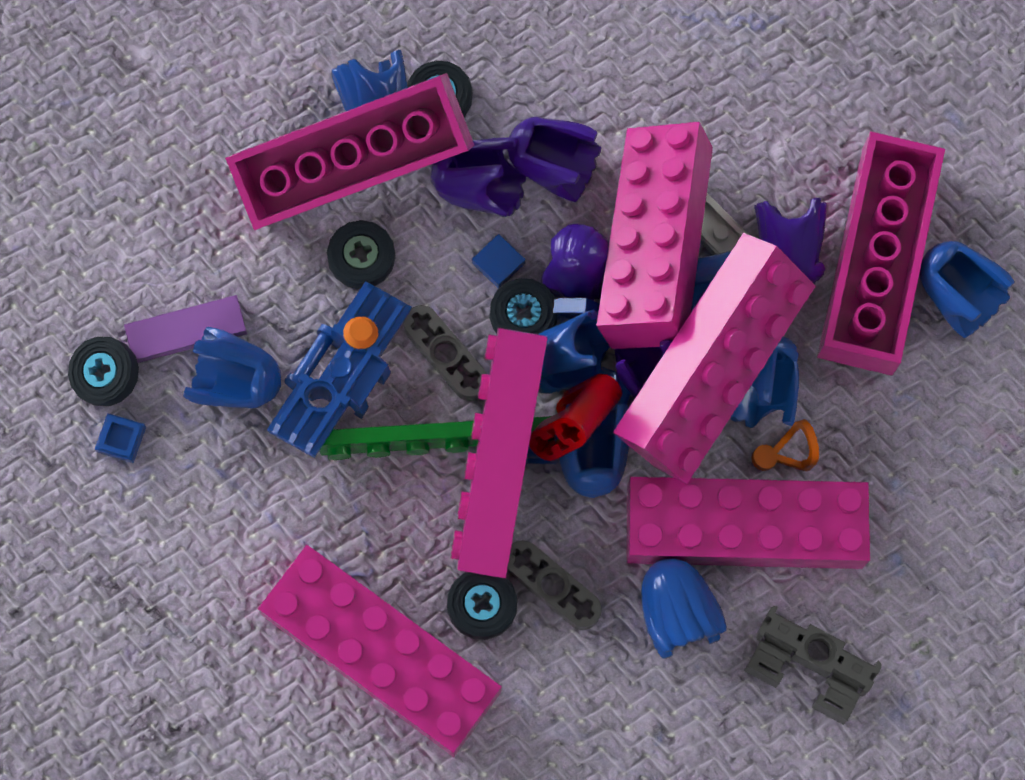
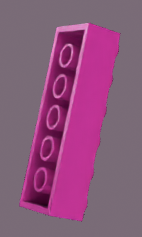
[225,73,475,230]
[596,122,713,349]
[817,131,945,376]
[613,233,816,484]
[451,328,548,578]
[627,477,870,569]
[258,545,502,757]

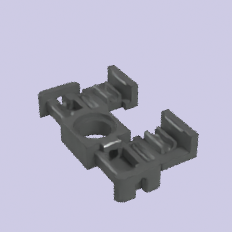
[744,606,882,725]

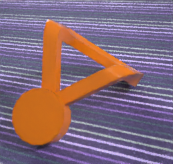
[751,419,819,471]

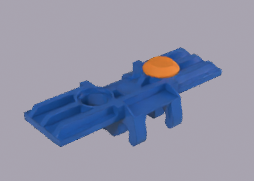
[267,281,412,458]

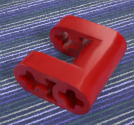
[529,374,622,461]

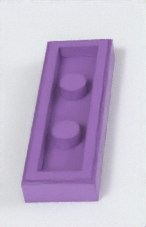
[124,295,247,363]

